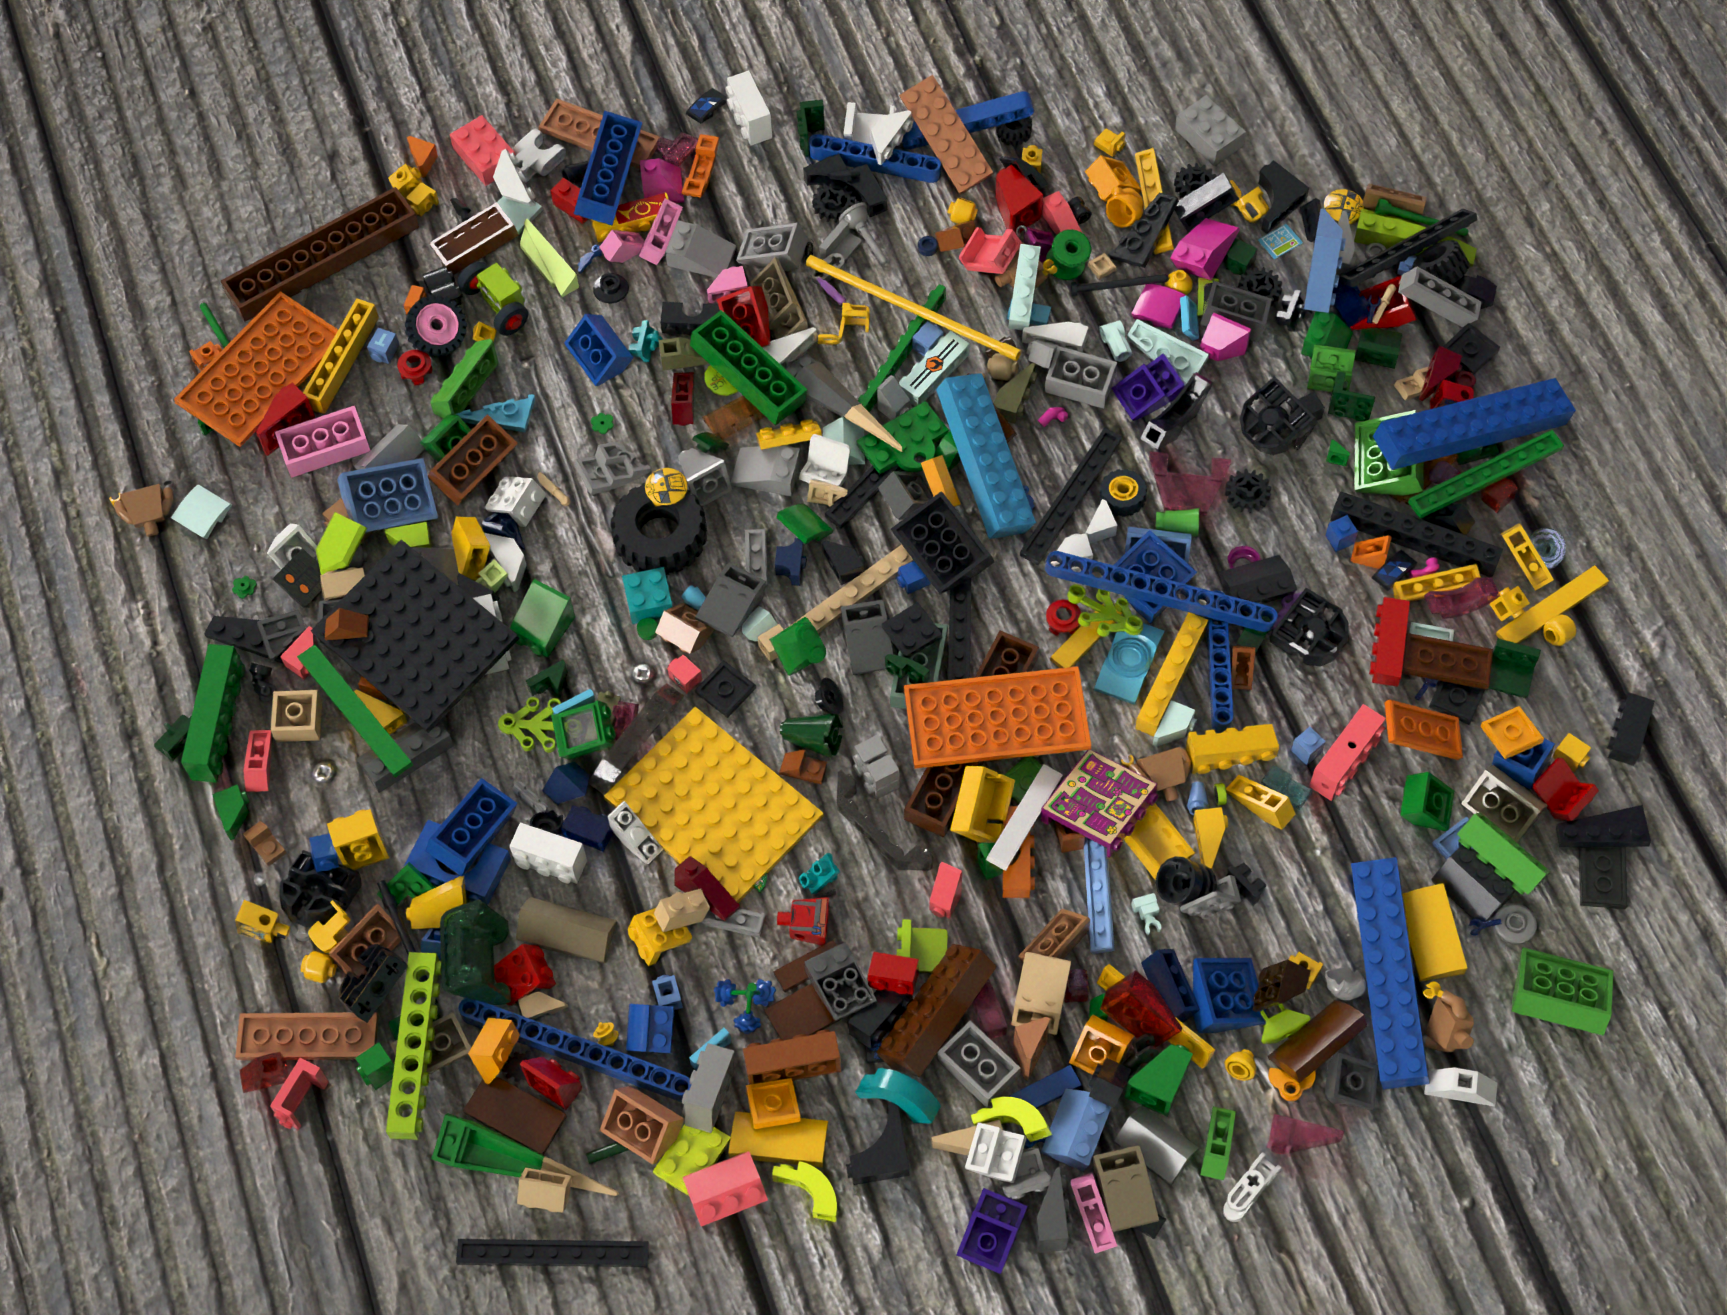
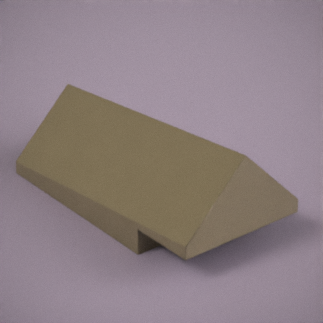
[750,257,808,339]
[516,897,617,963]

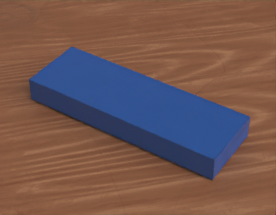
[1009,1065,1082,1109]

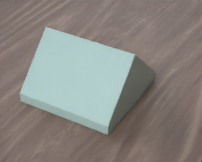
[823,417,865,465]

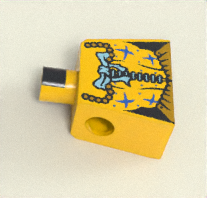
[235,900,291,943]

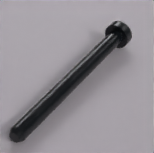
[1071,274,1169,296]

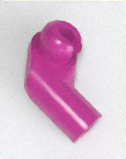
[1037,407,1068,428]
[1409,558,1440,579]

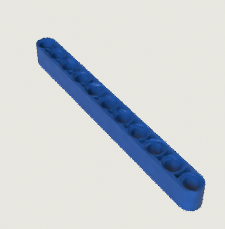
[1045,551,1278,632]
[458,997,692,1102]

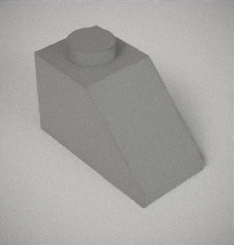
[1027,339,1060,369]
[877,375,910,420]

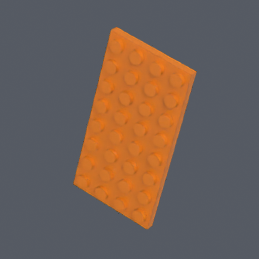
[174,291,338,447]
[904,666,1091,769]

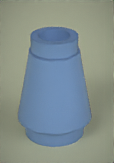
[1187,781,1209,815]

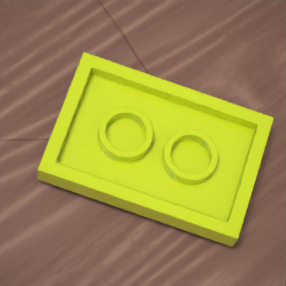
[653,1124,731,1196]

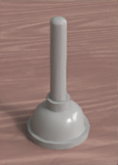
[839,202,888,265]

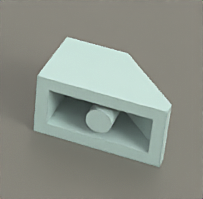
[1153,700,1197,747]

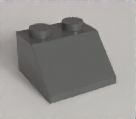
[878,471,933,520]

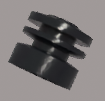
[1155,856,1217,907]

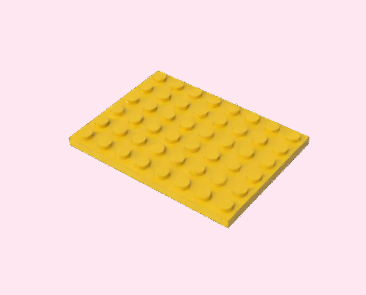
[604,707,824,903]

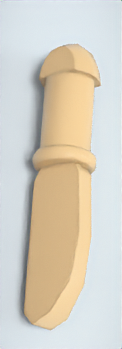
[1372,284,1396,324]
[538,472,571,506]

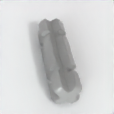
[512,781,549,813]

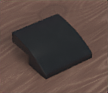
[999,156,1048,189]

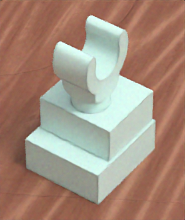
[1131,893,1161,935]

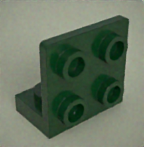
[796,99,825,157]
[1354,328,1402,369]
[1328,371,1375,421]
[1488,639,1541,698]

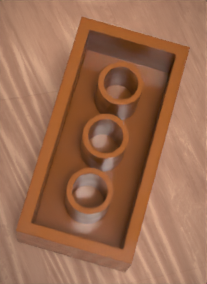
[428,414,518,506]
[743,1030,841,1085]

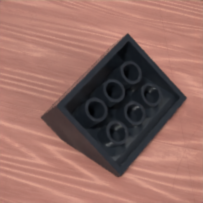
[890,491,994,594]

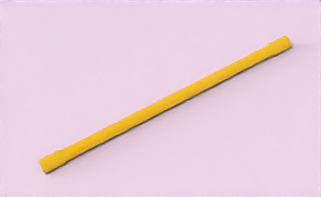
[806,255,1022,361]

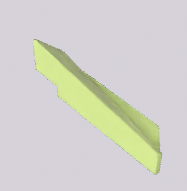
[520,219,579,297]

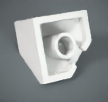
[267,524,318,569]

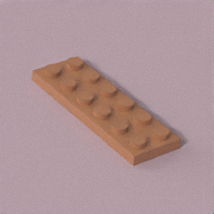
[899,74,994,195]
[538,98,661,170]
[235,1012,379,1060]

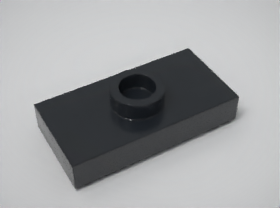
[1300,198,1322,242]

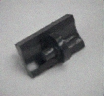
[1276,290,1312,332]
[1225,863,1266,906]

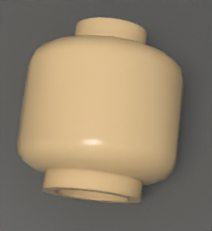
[987,353,1019,381]

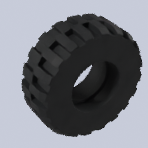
[610,483,707,575]

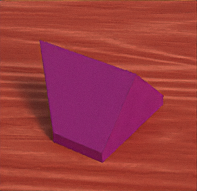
[1024,227,1054,264]

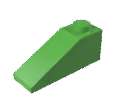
[1200,1106,1236,1180]

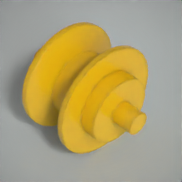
[593,1022,619,1046]

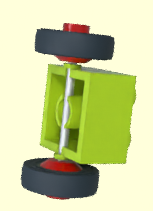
[457,261,529,336]

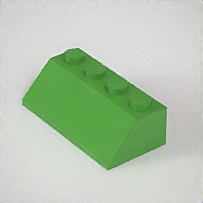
[431,339,499,419]

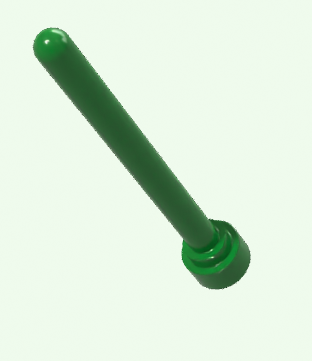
[1375,198,1469,236]
[200,303,230,348]

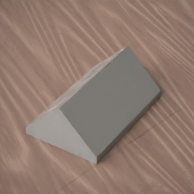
[354,424,426,470]
[1114,1105,1199,1185]

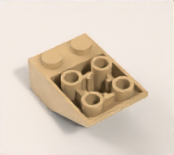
[1011,952,1071,1035]

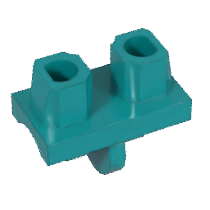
[628,320,663,362]
[799,853,840,894]

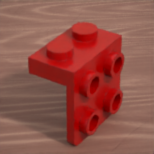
[1533,758,1599,821]
[491,944,556,1006]

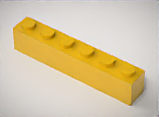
[303,298,379,414]
[1135,612,1208,737]

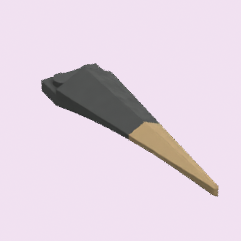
[785,353,902,452]

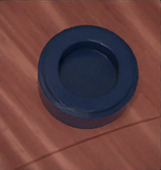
[918,236,938,256]

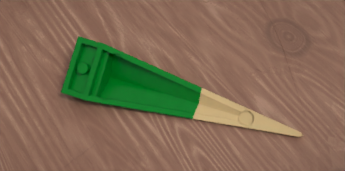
[432,1113,619,1196]

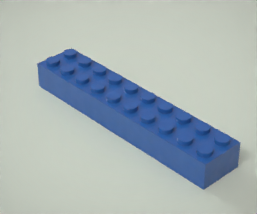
[1373,378,1576,470]
[1351,857,1430,1089]

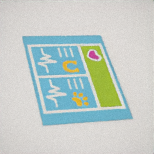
[1258,224,1303,259]

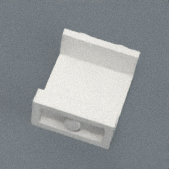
[844,102,894,144]

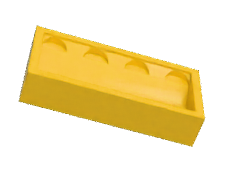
[1124,803,1195,880]
[1403,883,1467,982]
[728,1111,828,1168]

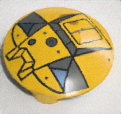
[1324,189,1364,224]
[645,468,687,506]

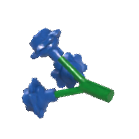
[714,979,776,1034]

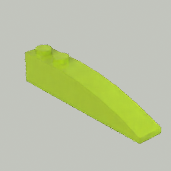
[1354,209,1477,267]

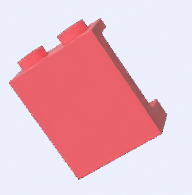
[958,227,1022,274]
[270,1058,329,1130]

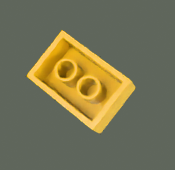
[327,809,389,870]

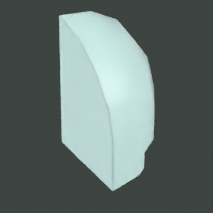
[742,606,778,641]

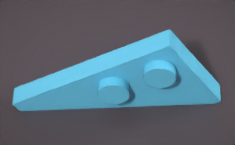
[455,394,535,432]

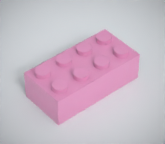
[275,405,371,478]

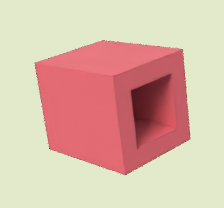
[667,655,702,694]

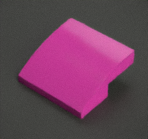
[1131,284,1186,329]

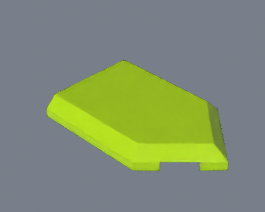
[316,512,367,575]

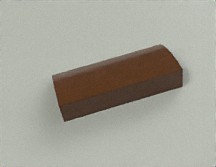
[429,202,519,275]
[1268,1000,1367,1083]

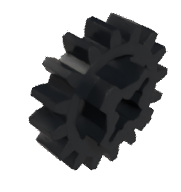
[1174,163,1217,198]
[812,182,855,223]
[1238,267,1282,306]
[1225,469,1271,513]

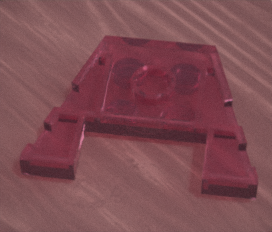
[1149,452,1231,516]

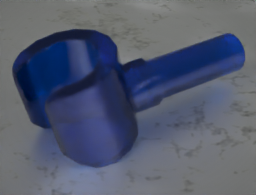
[1367,295,1381,324]
[1414,678,1438,700]
[1468,919,1502,936]

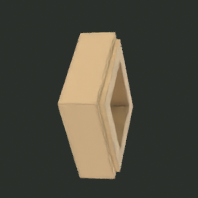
[1088,253,1116,280]

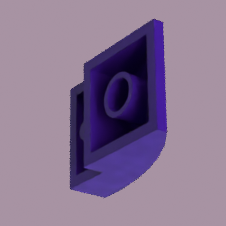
[1111,353,1186,421]
[956,1188,1029,1274]

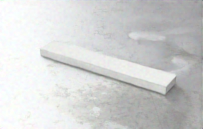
[986,764,1063,871]

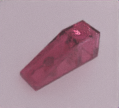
[972,979,1007,1039]
[1266,1114,1344,1154]

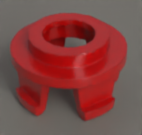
[397,349,433,385]
[1046,599,1081,636]

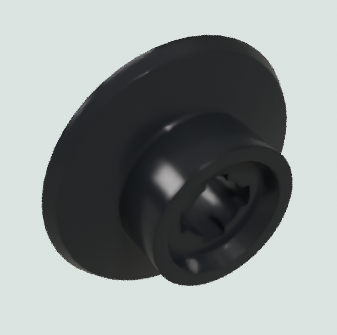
[593,273,629,304]
[815,677,843,714]

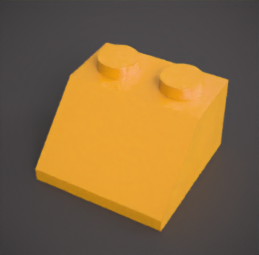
[1085,155,1142,202]
[1069,1015,1134,1075]
[468,1018,520,1084]

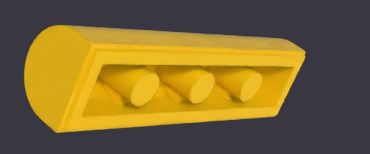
[1393,564,1483,602]

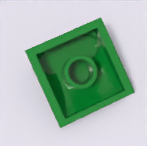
[769,617,826,676]

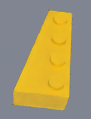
[1185,724,1279,774]

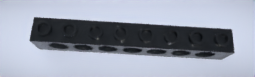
[1330,491,1503,578]

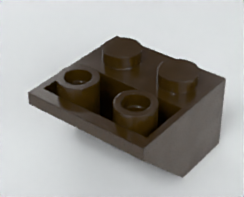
[1253,959,1311,1012]

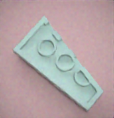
[1127,319,1209,384]

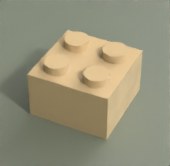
[271,690,322,742]

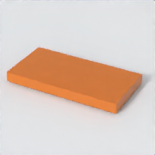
[1384,699,1463,760]

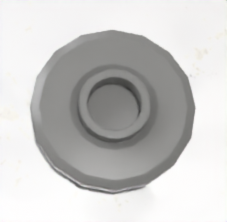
[1494,903,1537,944]

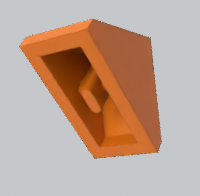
[407,136,438,178]
[1351,535,1392,569]

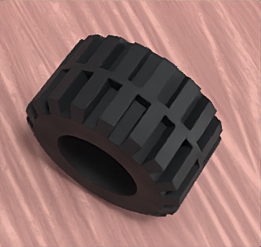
[1412,240,1470,285]

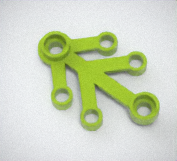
[1067,584,1143,637]
[498,697,583,753]

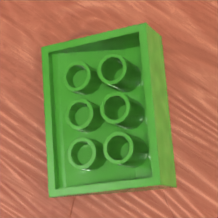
[1354,410,1424,496]
[1457,812,1551,895]
[1511,947,1614,1036]

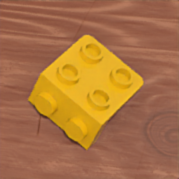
[627,908,692,966]

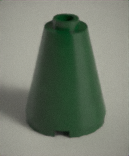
[780,714,843,757]

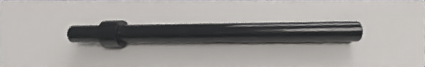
[377,880,438,1004]

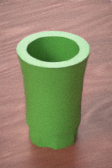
[1156,508,1199,537]

